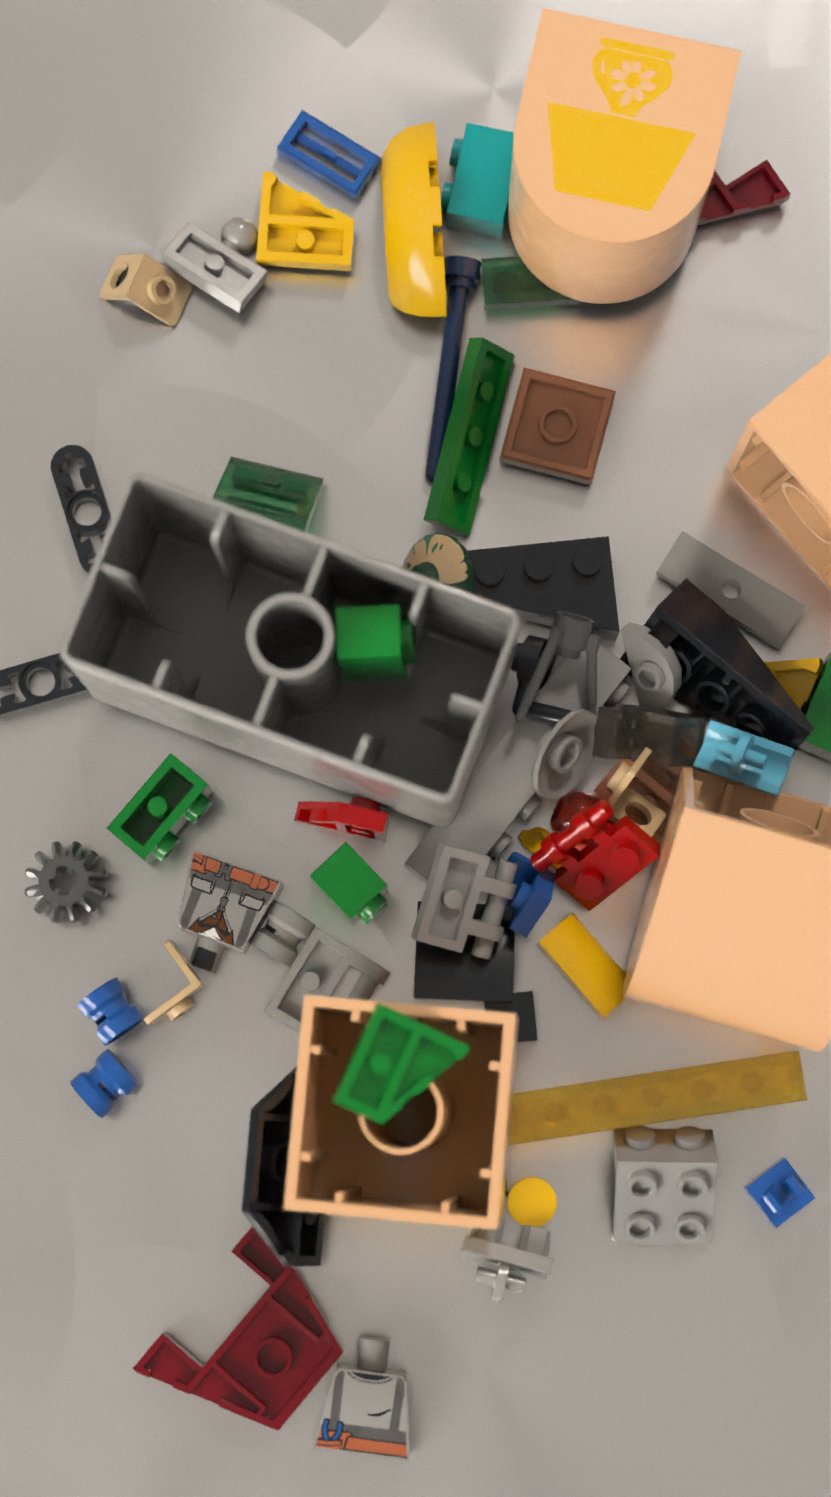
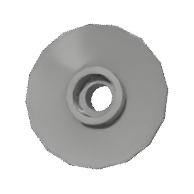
[533,708,601,801]

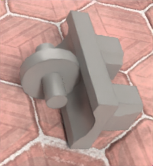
[459,1219,554,1302]

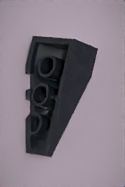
[620,578,815,751]

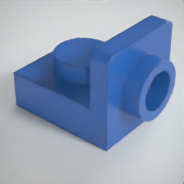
[507,852,555,938]

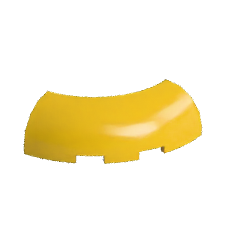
[380,122,447,317]

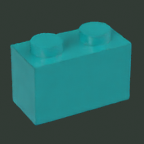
[441,123,514,239]

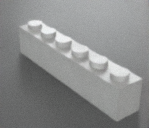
[405,644,632,884]

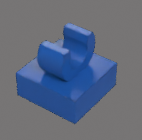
[744,1157,815,1228]

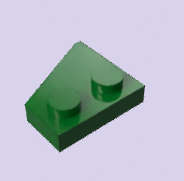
[331,1003,471,1124]

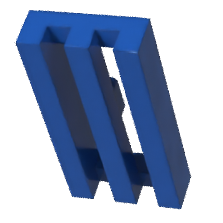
[277,110,381,201]

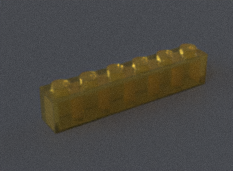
[509,1050,807,1145]

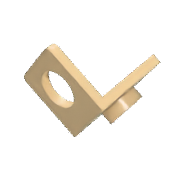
[99,254,192,326]
[606,747,666,837]
[144,939,206,1026]

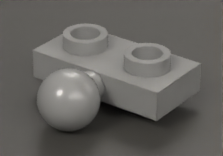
[160,217,267,313]

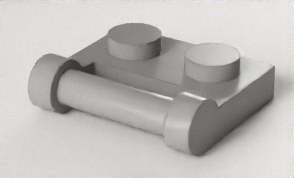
[264,927,391,1033]

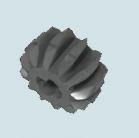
[25,841,108,924]

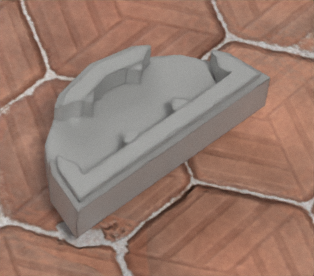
[621,622,682,715]

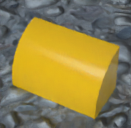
[536,913,627,1019]

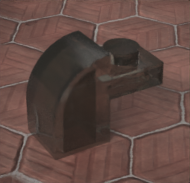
[592,704,707,767]

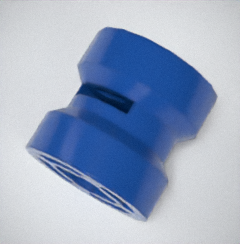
[77,977,145,1046]
[70,1049,140,1118]

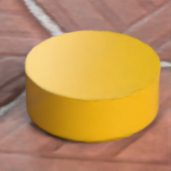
[507,1177,557,1227]

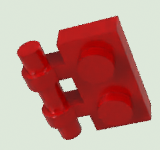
[530,799,660,911]

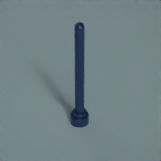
[425,256,481,484]

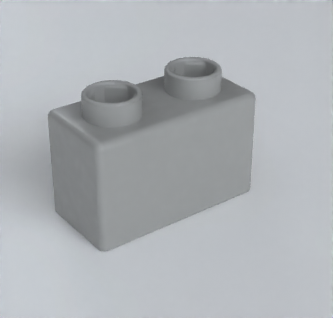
[60,473,520,827]

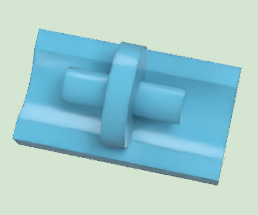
[693,720,796,797]

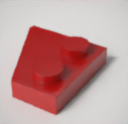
[294,797,389,842]

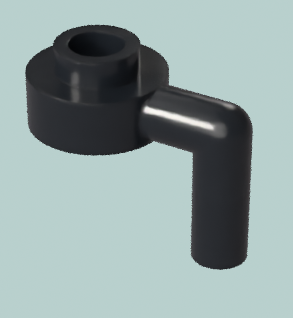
[511,635,571,726]

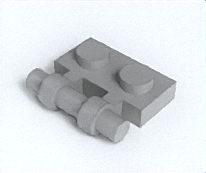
[411,842,518,960]

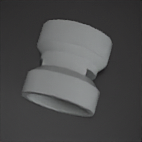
[249,900,316,967]

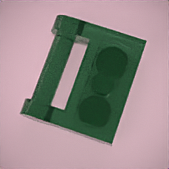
[213,456,324,533]

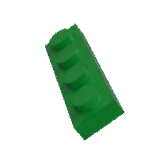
[424,337,515,536]

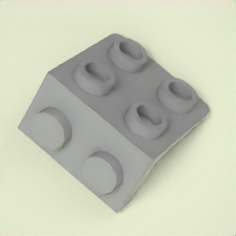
[613,1126,718,1246]

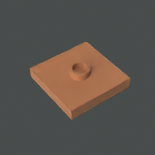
[499,367,616,485]

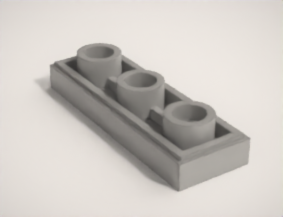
[656,531,806,650]

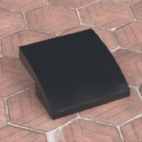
[414,901,515,1003]

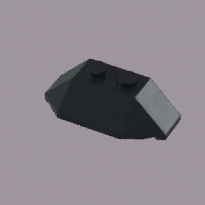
[241,1066,325,1267]

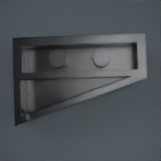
[462,536,620,642]

